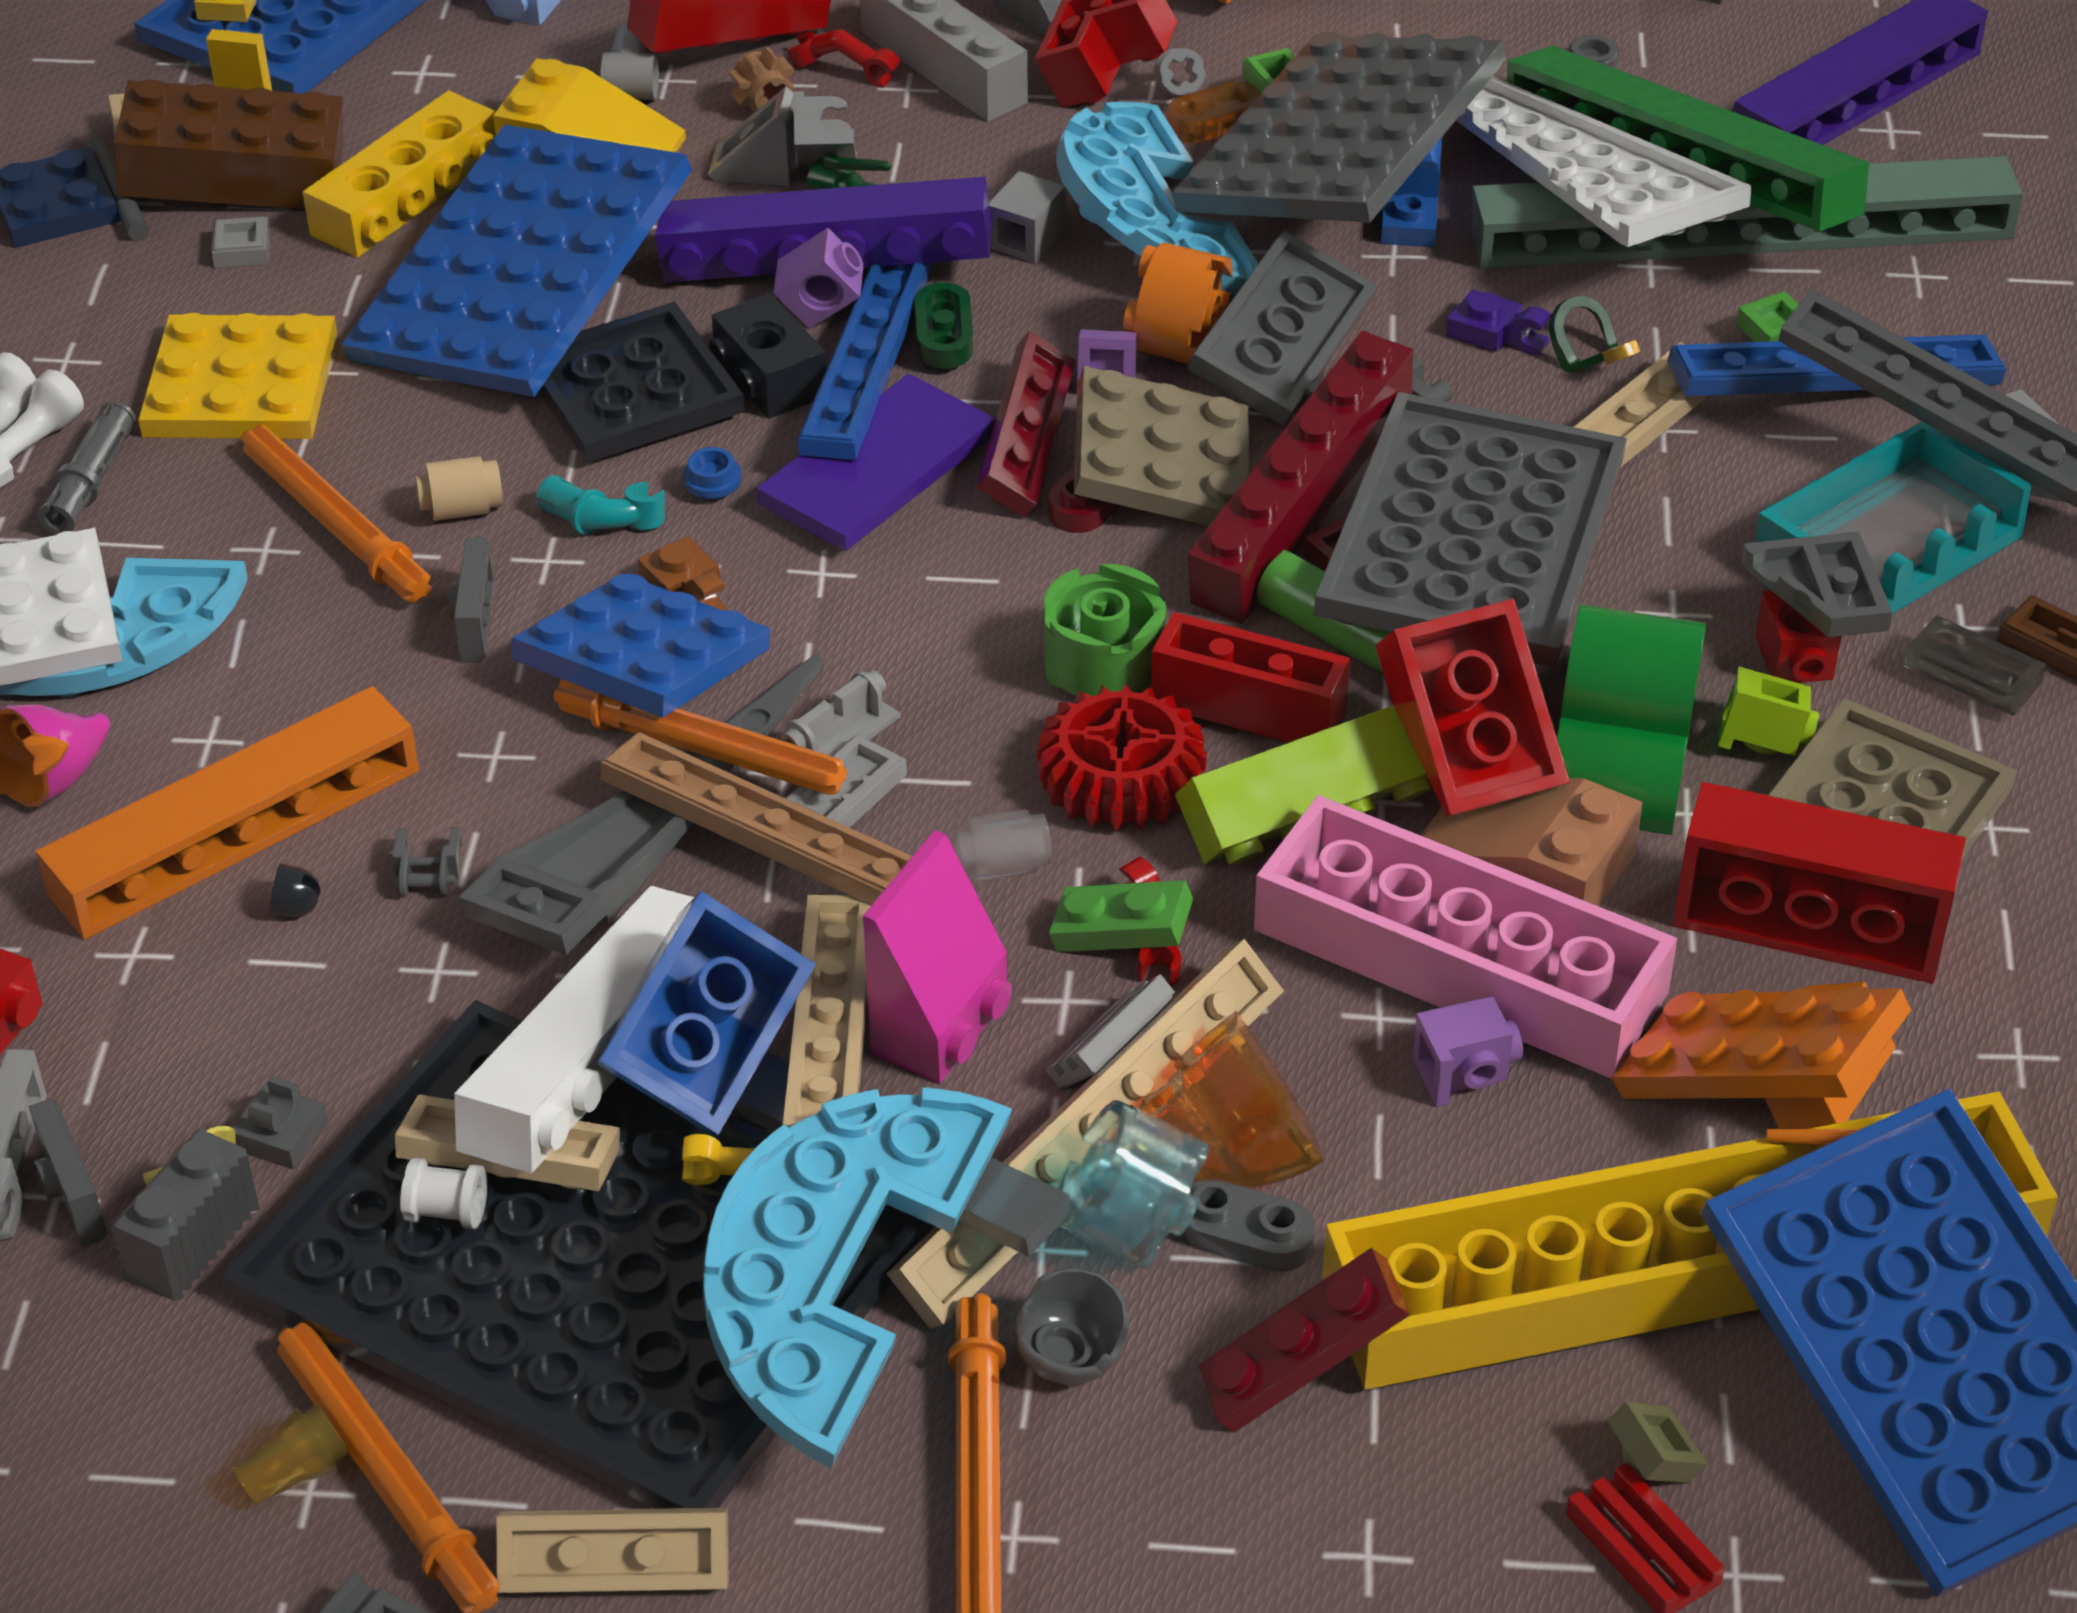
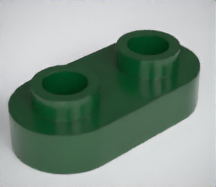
[915,282,973,370]

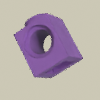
[773,228,864,329]

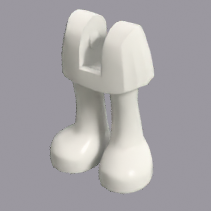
[0,352,84,488]

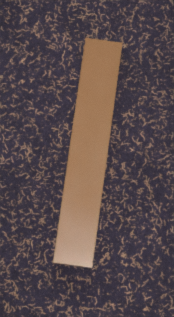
[600,732,912,905]

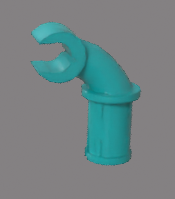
[536,475,665,535]

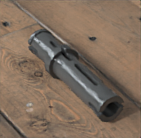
[38,401,136,535]

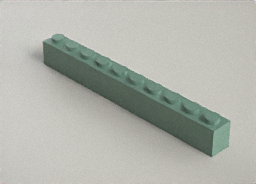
[1469,156,2023,269]

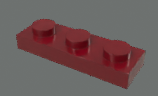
[1198,1247,1410,1433]

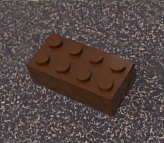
[114,79,343,209]

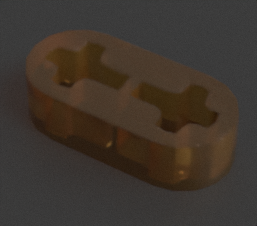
[1168,81,1261,143]

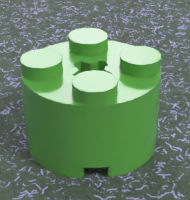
[1043,564,1167,696]

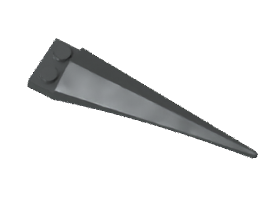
[459,653,822,955]

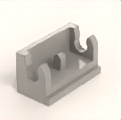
[793,91,857,169]

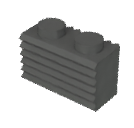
[109,1129,260,1300]

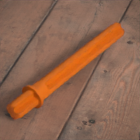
[241,424,432,603]
[553,679,847,795]
[948,1293,1006,1613]
[277,1322,500,1613]

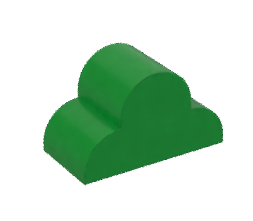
[1557,604,1706,835]

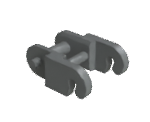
[392,827,463,897]

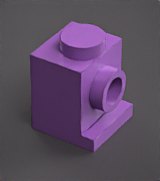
[1413,996,1523,1107]

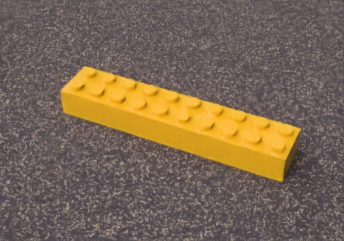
[1322,1091,2058,1390]

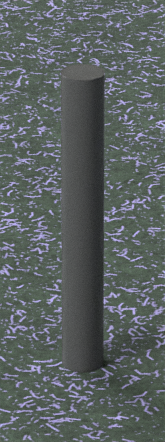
[87,137,149,240]

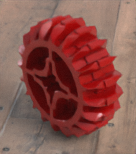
[1036,683,1207,832]

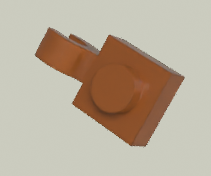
[637,536,727,610]

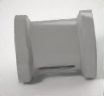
[1153,48,1206,95]

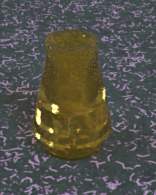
[232,1404,349,1506]

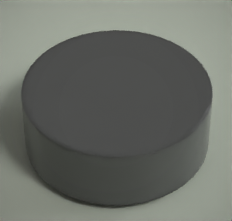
[1568,35,1620,69]

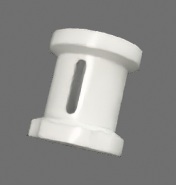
[400,1158,487,1229]

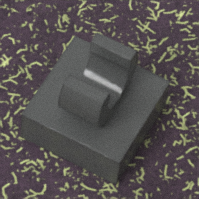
[233,1076,328,1169]

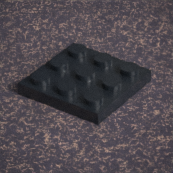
[538,302,744,463]

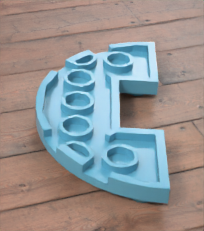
[1056,102,1259,302]
[0,558,248,697]
[703,1088,1012,1469]

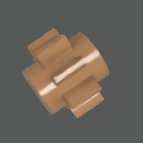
[729,47,796,113]

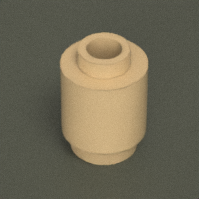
[415,456,503,521]

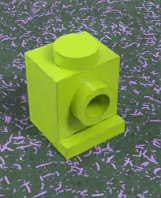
[1718,666,1819,756]

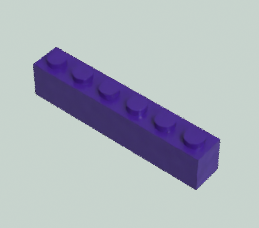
[1732,0,1988,145]
[655,176,992,282]

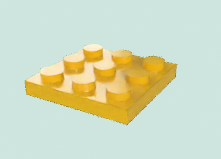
[138,313,337,439]

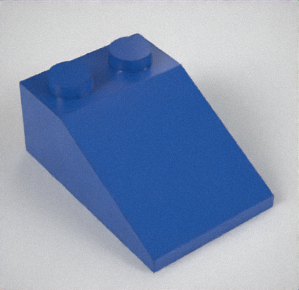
[596,891,816,1137]

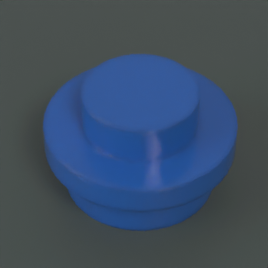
[683,447,742,500]

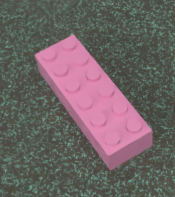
[1254,795,1678,1079]

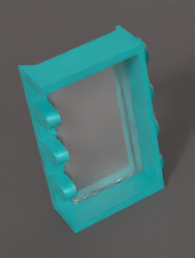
[1756,421,2031,635]

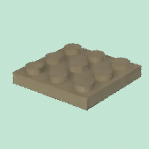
[1074,366,1249,526]
[1769,698,2017,859]

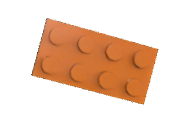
[1611,986,1911,1099]

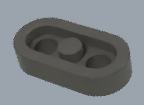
[1177,1180,1315,1271]

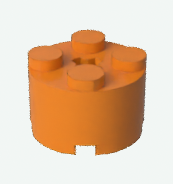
[1123,242,1233,364]

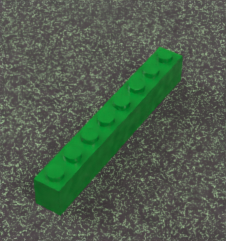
[1507,45,1869,232]

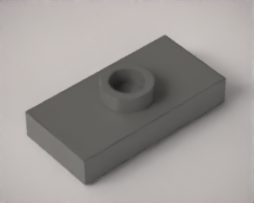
[448,537,495,663]
[28,1098,107,1247]

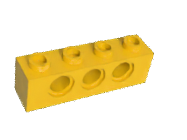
[303,90,496,258]

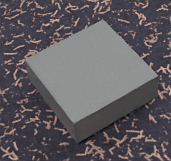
[211,216,270,268]

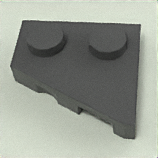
[1742,532,1892,637]

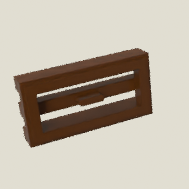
[1997,595,2077,681]

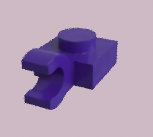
[1447,289,1551,355]

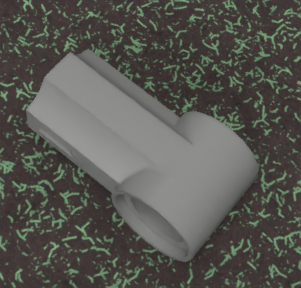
[601,18,659,100]

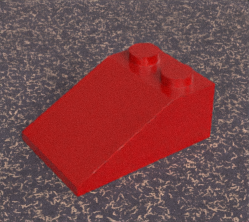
[1375,598,1570,817]

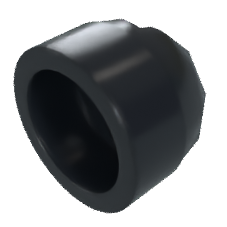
[270,863,321,918]

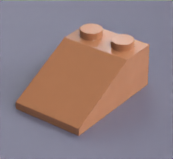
[1420,778,1643,907]

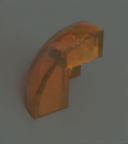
[1129,1011,1324,1187]

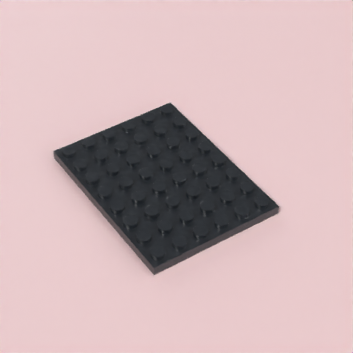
[221,1000,934,1509]

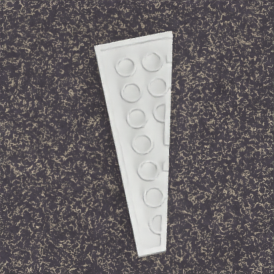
[1456,76,1751,247]

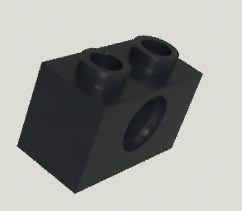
[709,293,827,419]

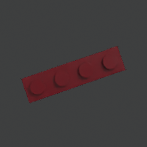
[976,331,1076,518]

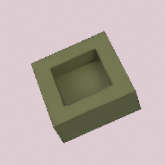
[1607,1402,1708,1483]

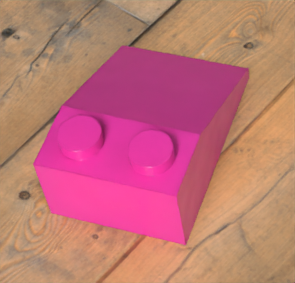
[863,830,1012,1085]

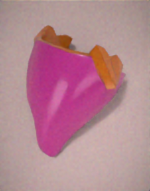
[0,705,110,807]

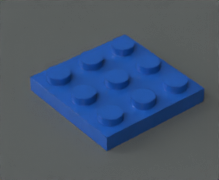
[512,573,770,718]

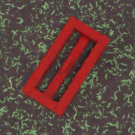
[1566,1463,1725,1613]

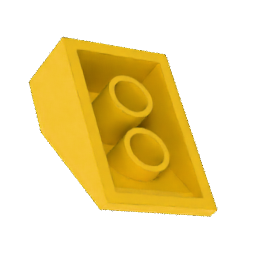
[493,58,686,152]

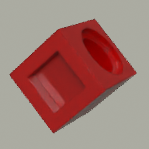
[1755,590,1842,683]

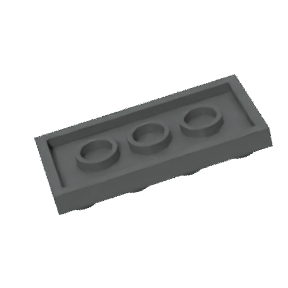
[1187,230,1378,427]

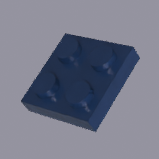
[0,147,120,248]

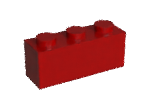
[1151,612,1350,742]

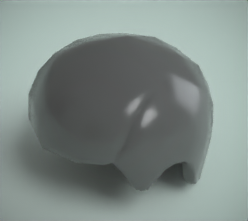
[1013,1267,1130,1387]

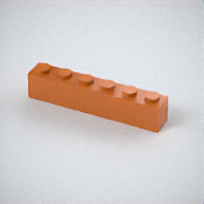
[35,686,419,940]

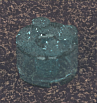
[1059,1100,1209,1269]

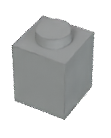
[989,171,1066,264]

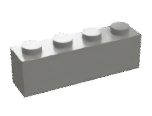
[860,0,1028,122]

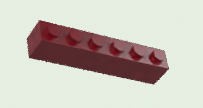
[1188,330,1413,624]

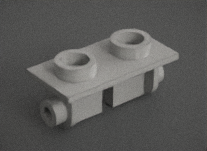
[781,670,901,756]

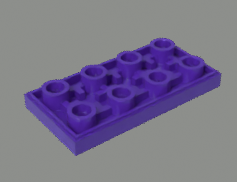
[756,373,996,551]

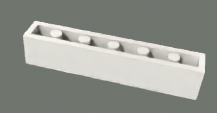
[454,886,694,1174]

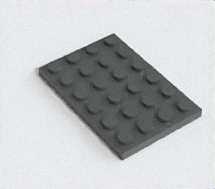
[1172,31,1506,222]
[1313,392,1627,668]

